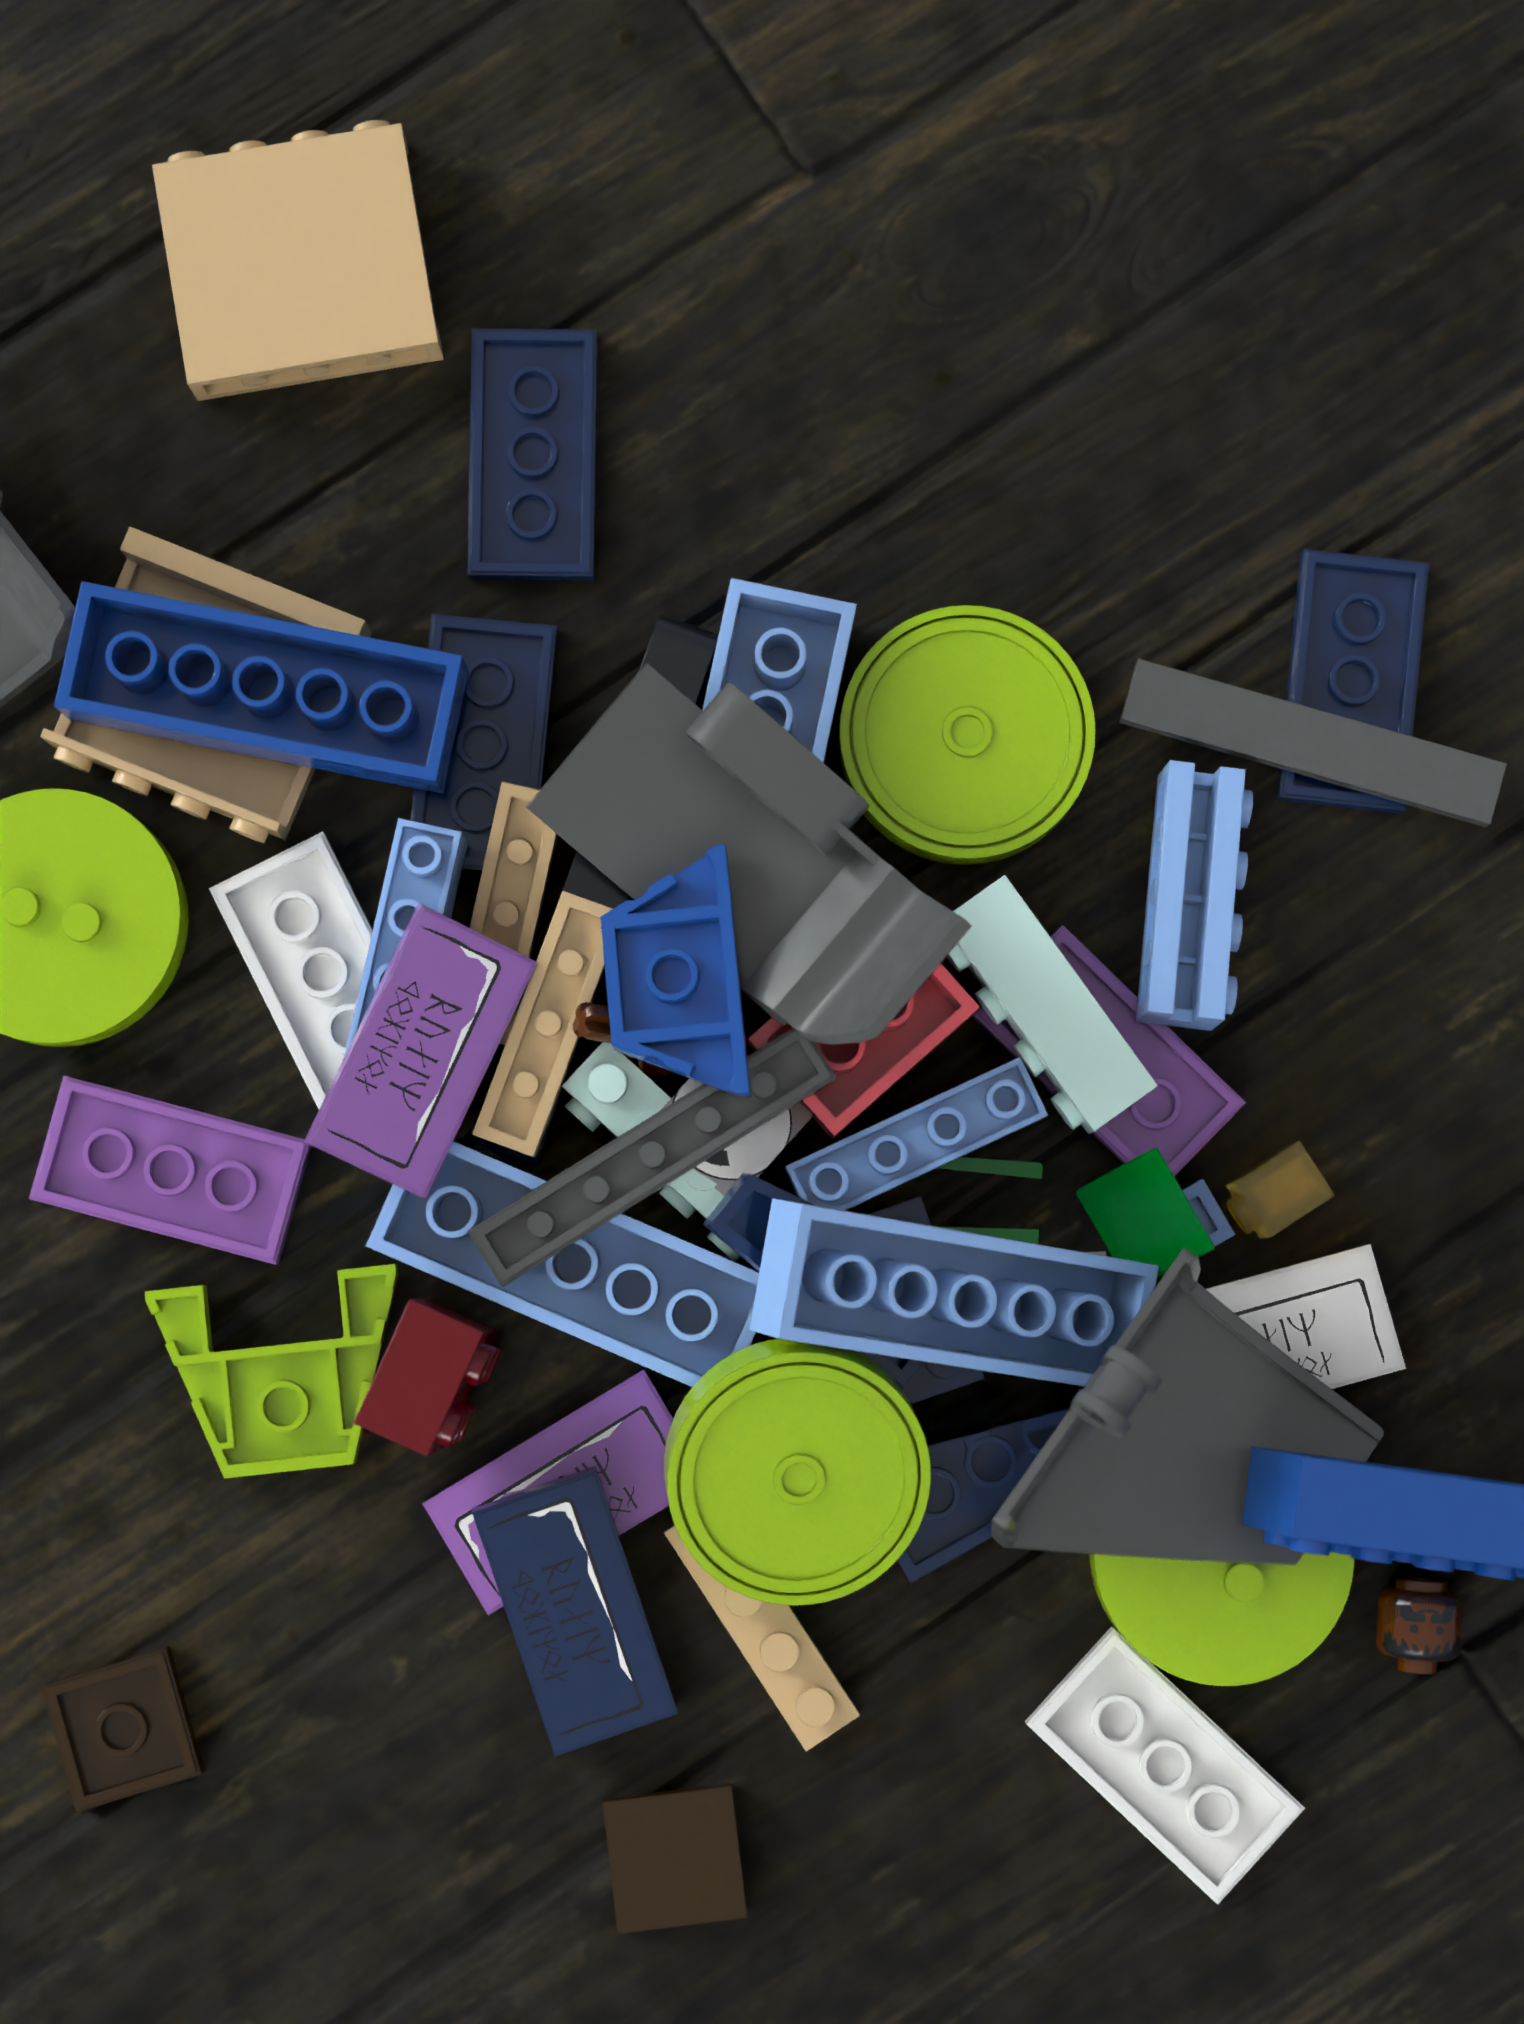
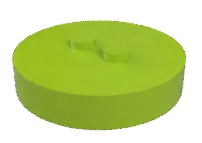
[838,605,1096,865]
[0,788,189,1047]
[664,1339,931,1606]
[1089,1552,1354,1686]

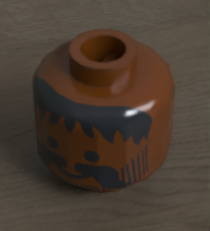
[1376,1577,1462,1674]

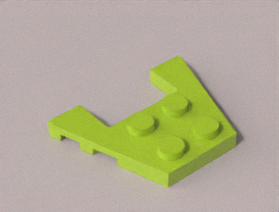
[145,1264,399,1479]

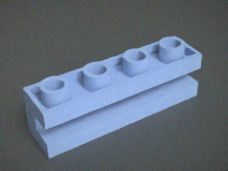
[1136,760,1253,1031]
[344,818,468,1057]
[785,1057,1048,1211]

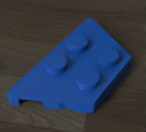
[600,844,751,1097]

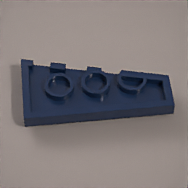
[898,1406,1071,1583]

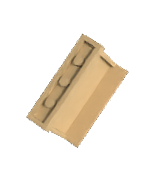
[152,120,444,401]
[40,526,372,843]

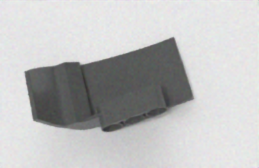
[526,663,972,1045]

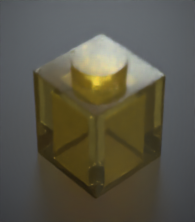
[1226,1141,1335,1239]

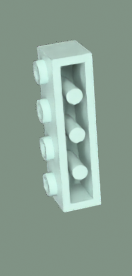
[946,875,1158,1134]
[562,1042,741,1262]

